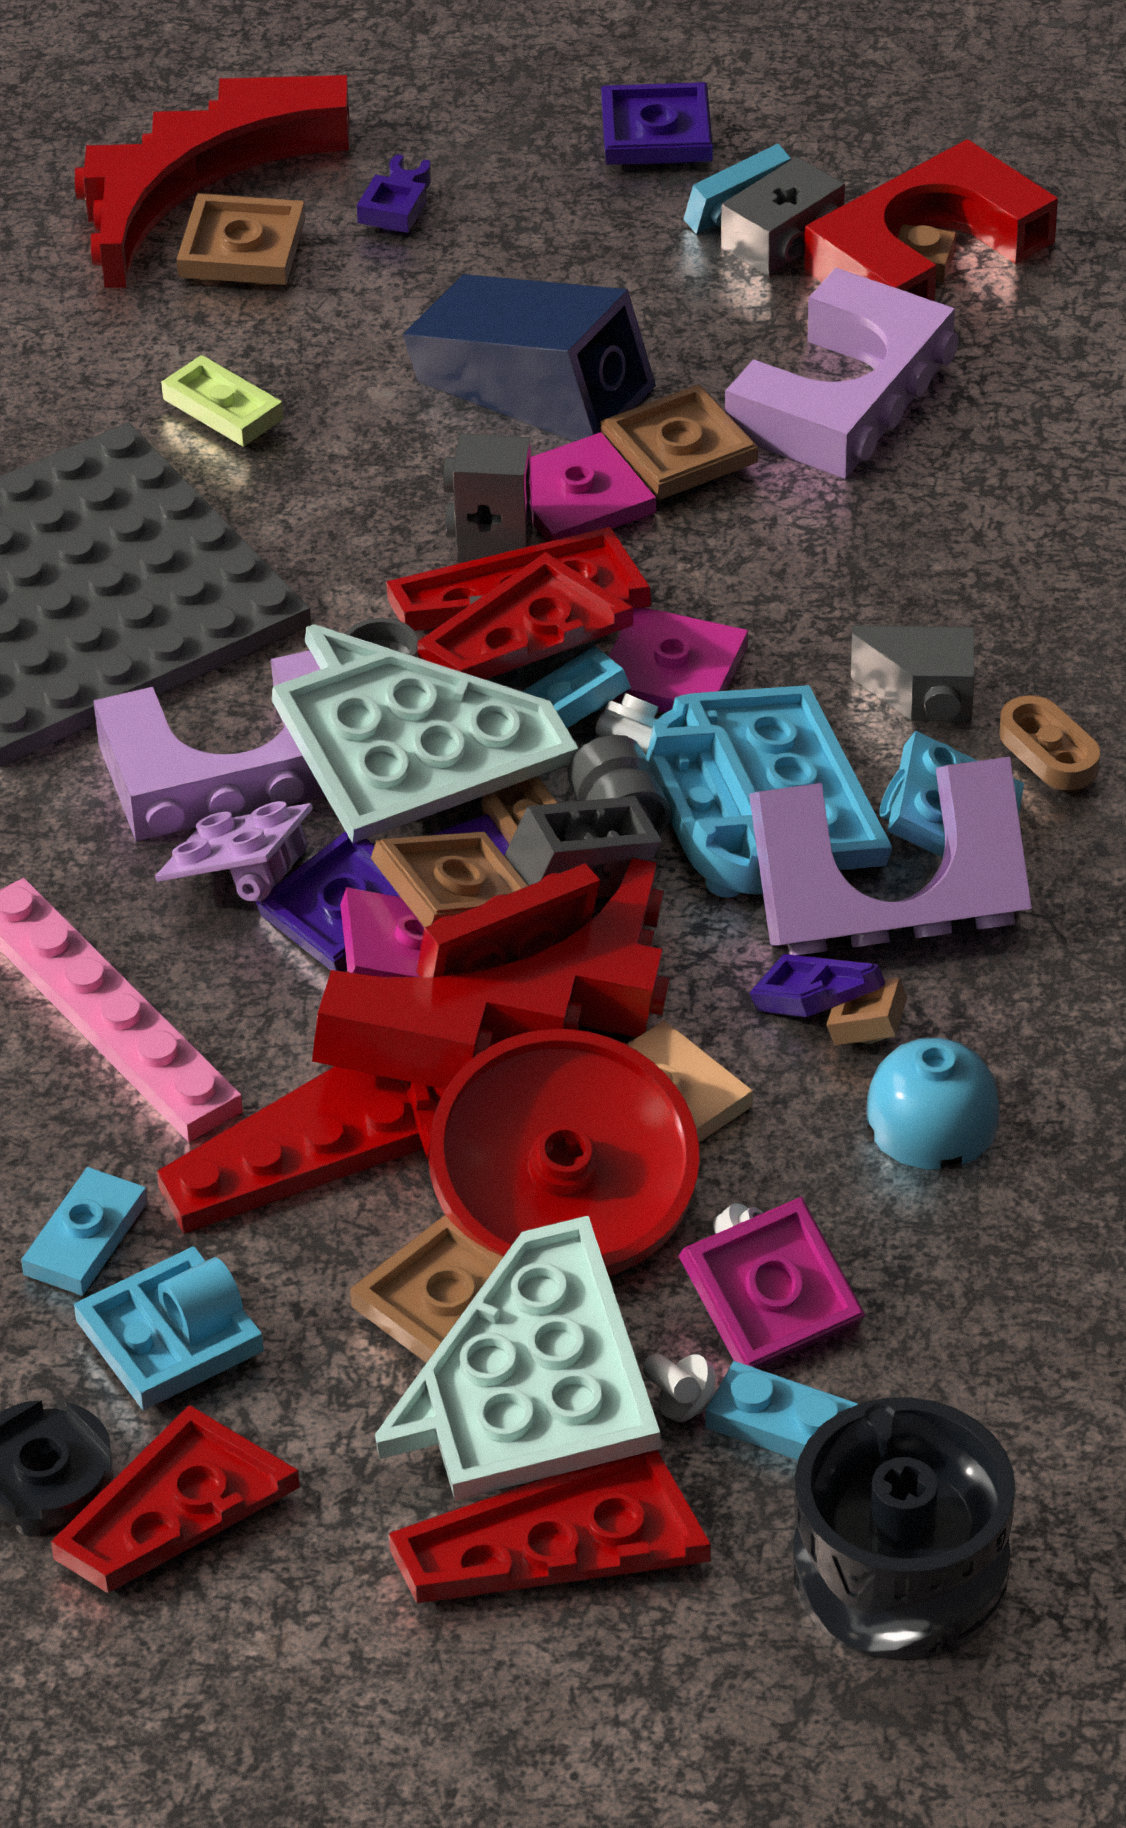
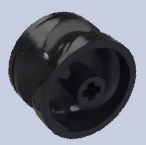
[793,1397,1016,1660]

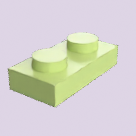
[161,355,284,447]

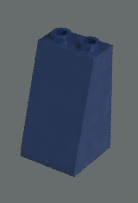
[402,274,656,442]

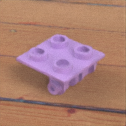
[155,801,313,901]

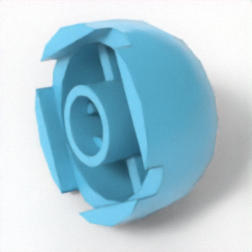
[867,1038,1000,1169]

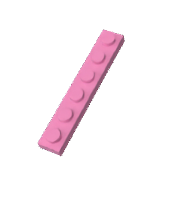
[0,877,243,1142]

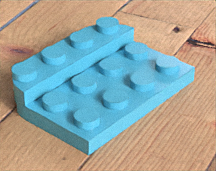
[646,685,892,898]

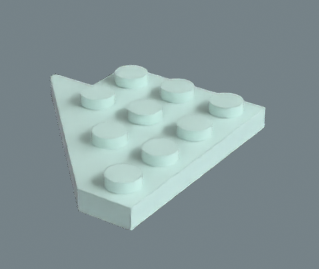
[271,624,578,844]
[375,1216,662,1501]

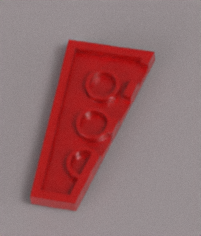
[386,527,651,631]
[157,1066,424,1234]
[389,1450,711,1604]

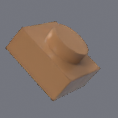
[898,224,956,282]
[827,977,908,1046]

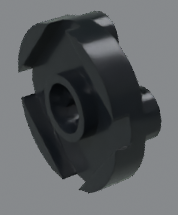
[0,1400,114,1537]

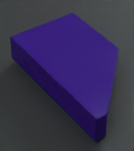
[749,954,885,1017]

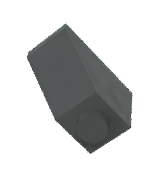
[851,625,975,722]

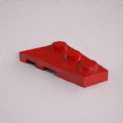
[417,552,633,680]
[416,863,600,977]
[51,1405,300,1593]

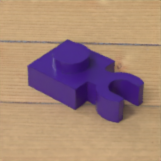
[356,154,431,233]

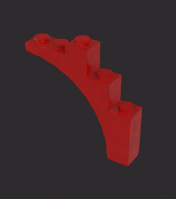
[75,75,350,288]
[312,858,670,1089]

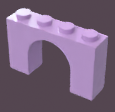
[725,267,959,479]
[94,650,325,841]
[749,757,1032,955]

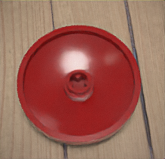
[429,1029,699,1276]

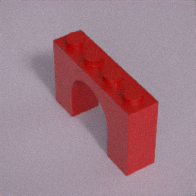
[804,139,1058,301]

